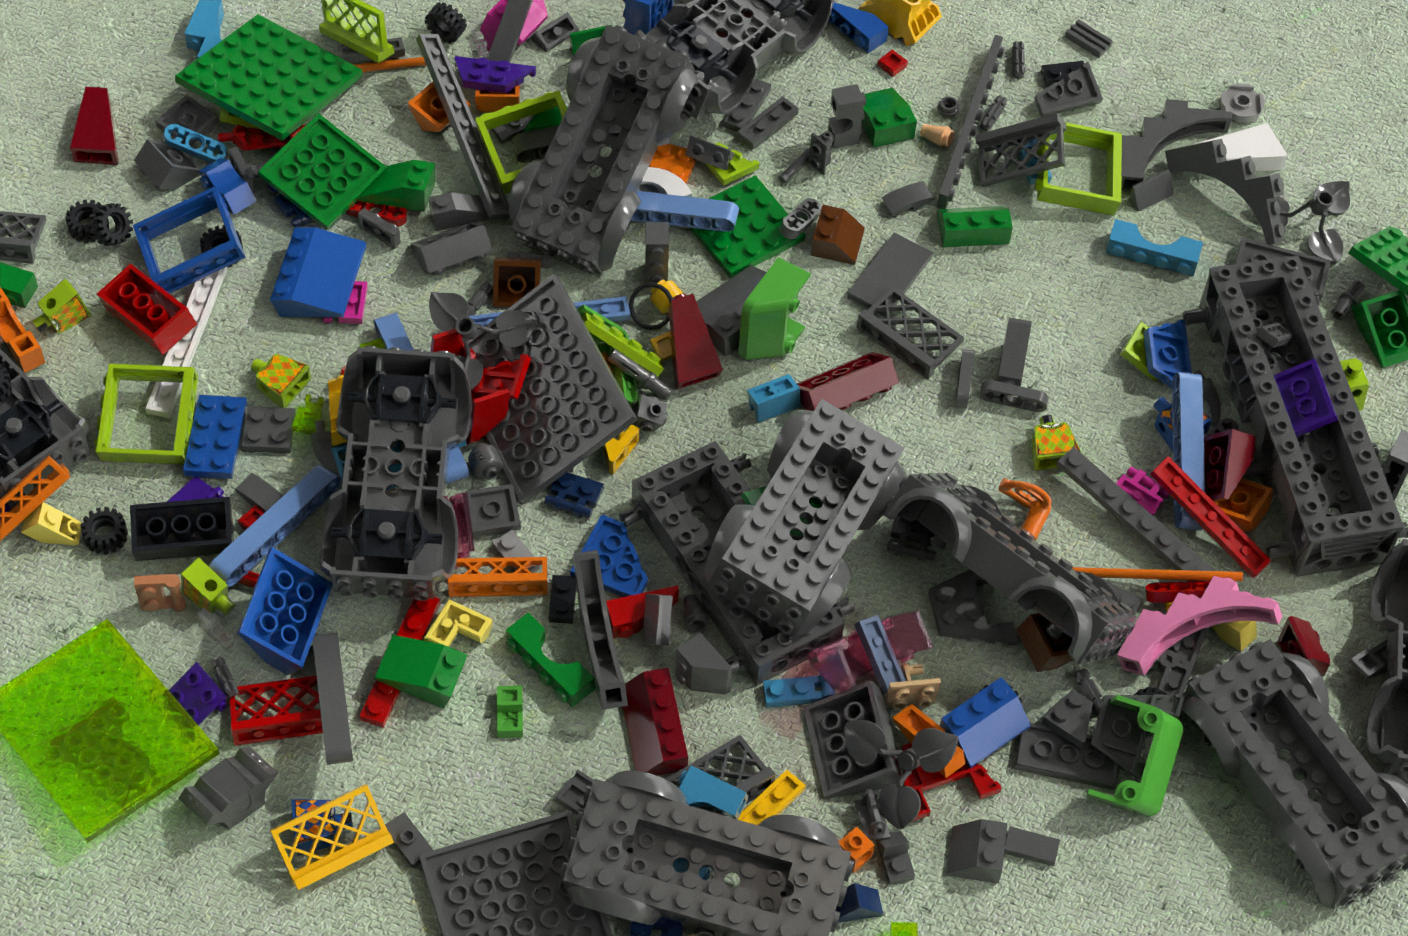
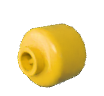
[650,279,683,314]

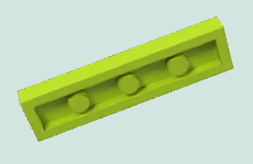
[581,312,664,376]

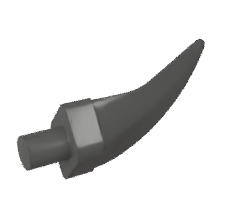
[1193,370,1221,427]
[310,420,340,476]

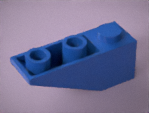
[828,2,889,53]

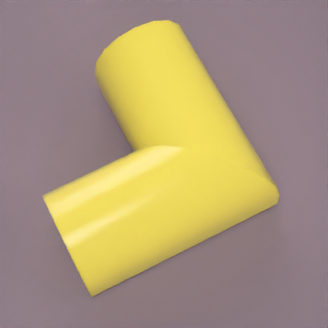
[424,599,493,647]

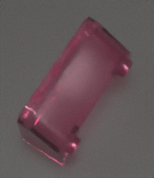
[807,610,933,692]

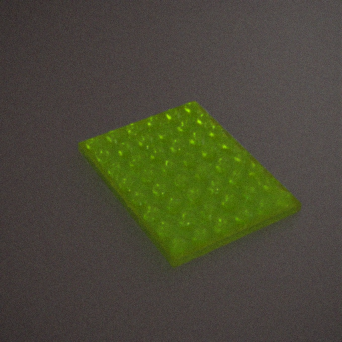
[0,618,220,843]

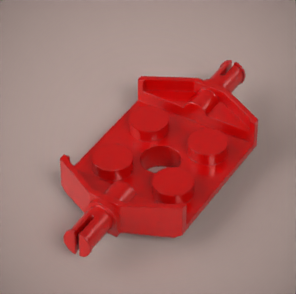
[218,125,306,151]

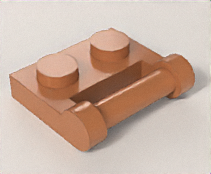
[134,574,186,612]

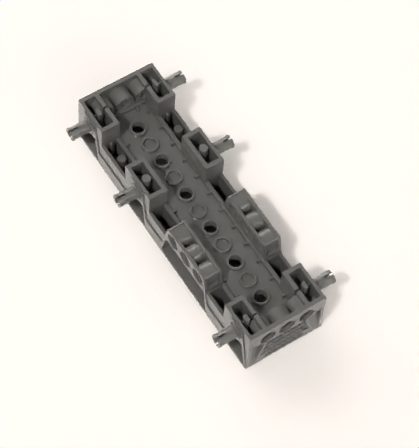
[1183,256,1408,577]

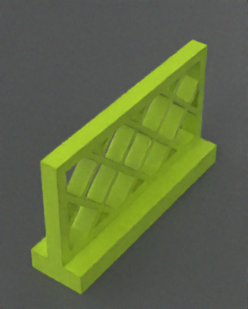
[319,0,395,63]

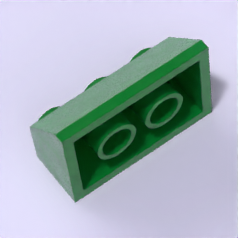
[937,206,1013,247]

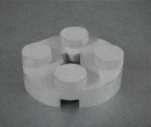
[1220,83,1265,122]

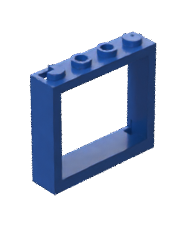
[133,186,246,294]

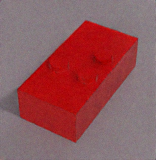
[96,264,197,355]

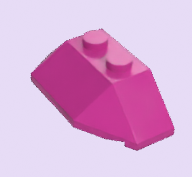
[475,0,548,52]

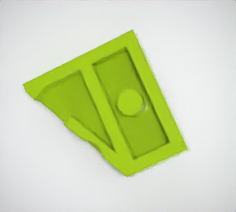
[704,142,760,186]
[1120,321,1157,382]

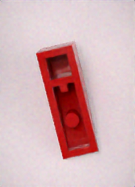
[606,585,679,638]

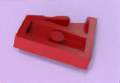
[473,354,531,400]

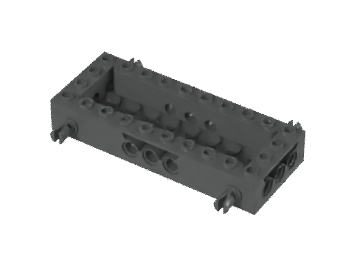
[619,441,855,686]

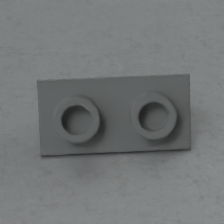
[809,131,834,175]
[686,135,734,170]
[854,789,891,840]

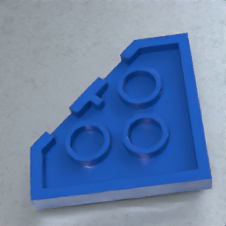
[570,514,648,597]

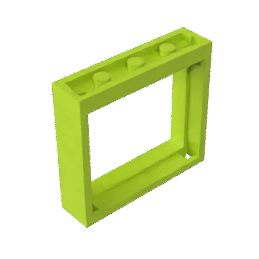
[475,90,567,195]
[1034,122,1122,216]
[94,364,198,465]

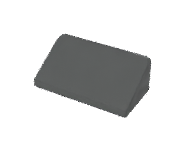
[531,12,579,52]
[1129,170,1173,211]

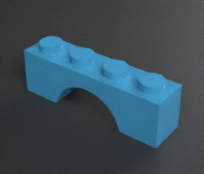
[1106,219,1203,276]

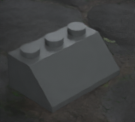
[410,221,493,275]

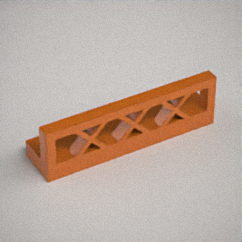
[0,455,70,541]
[448,557,548,597]

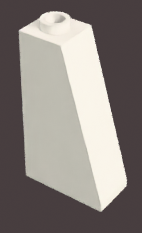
[1197,123,1288,171]

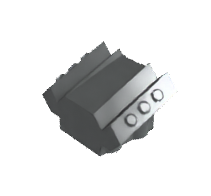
[178,747,278,830]

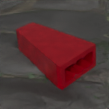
[70,86,119,165]
[668,293,723,390]

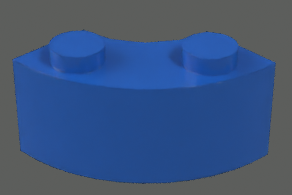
[199,158,257,214]

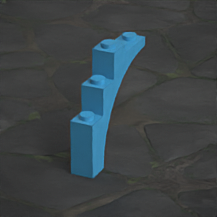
[184,0,224,59]

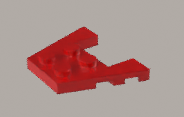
[901,743,1002,822]

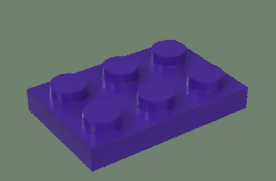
[1273,358,1338,437]

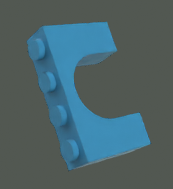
[673,766,749,880]

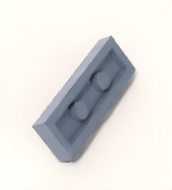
[854,615,906,694]

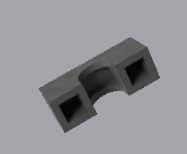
[827,84,866,149]
[645,222,669,283]

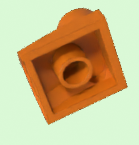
[475,85,520,113]
[1215,478,1273,531]

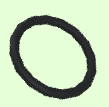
[629,282,673,330]

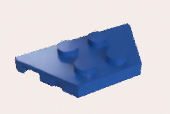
[1143,319,1192,388]

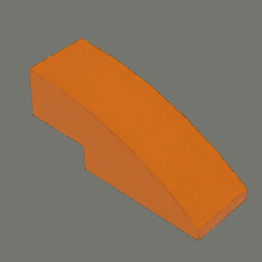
[892,704,965,778]

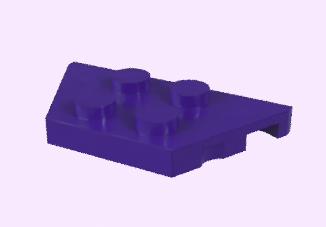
[454,56,536,93]

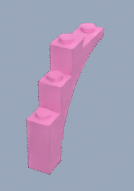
[1117,576,1282,676]

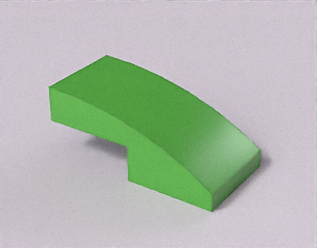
[497,686,523,738]

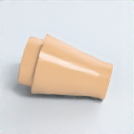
[920,124,954,148]

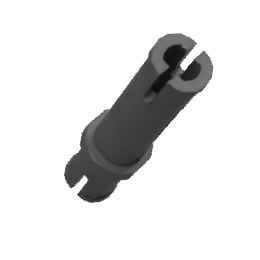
[607,348,672,400]

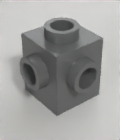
[631,395,668,432]

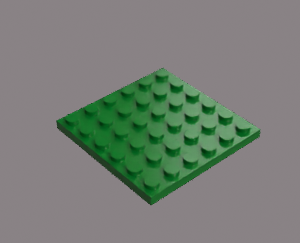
[175,14,363,141]

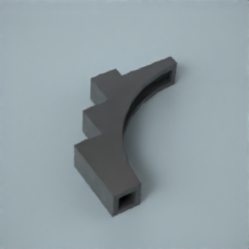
[1121,99,1232,191]
[1165,139,1285,244]
[573,550,628,710]

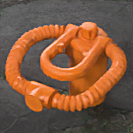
[998,478,1051,541]

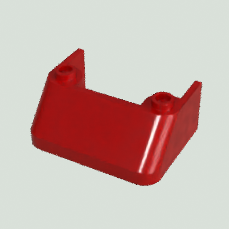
[430,328,510,445]

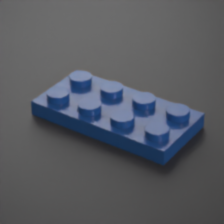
[183,395,247,479]

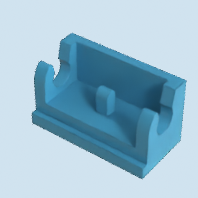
[747,374,801,423]

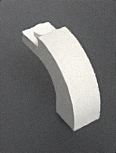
[637,167,692,197]

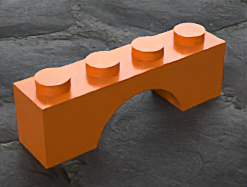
[0,287,45,373]

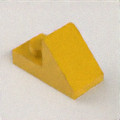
[602,424,639,475]

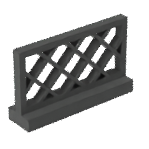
[975,113,1066,187]
[0,211,47,263]
[857,287,964,379]
[666,735,775,816]

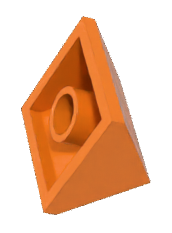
[407,82,470,132]

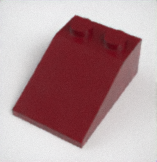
[1204,429,1256,502]

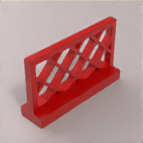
[230,675,323,746]

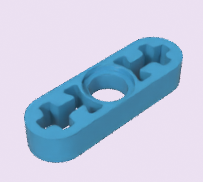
[163,124,227,163]

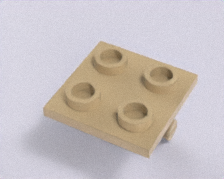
[885,663,941,710]

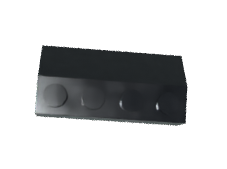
[130,497,234,561]

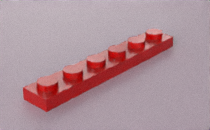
[1150,456,1271,578]
[360,597,440,728]

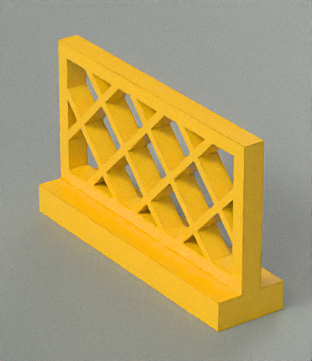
[270,784,394,890]

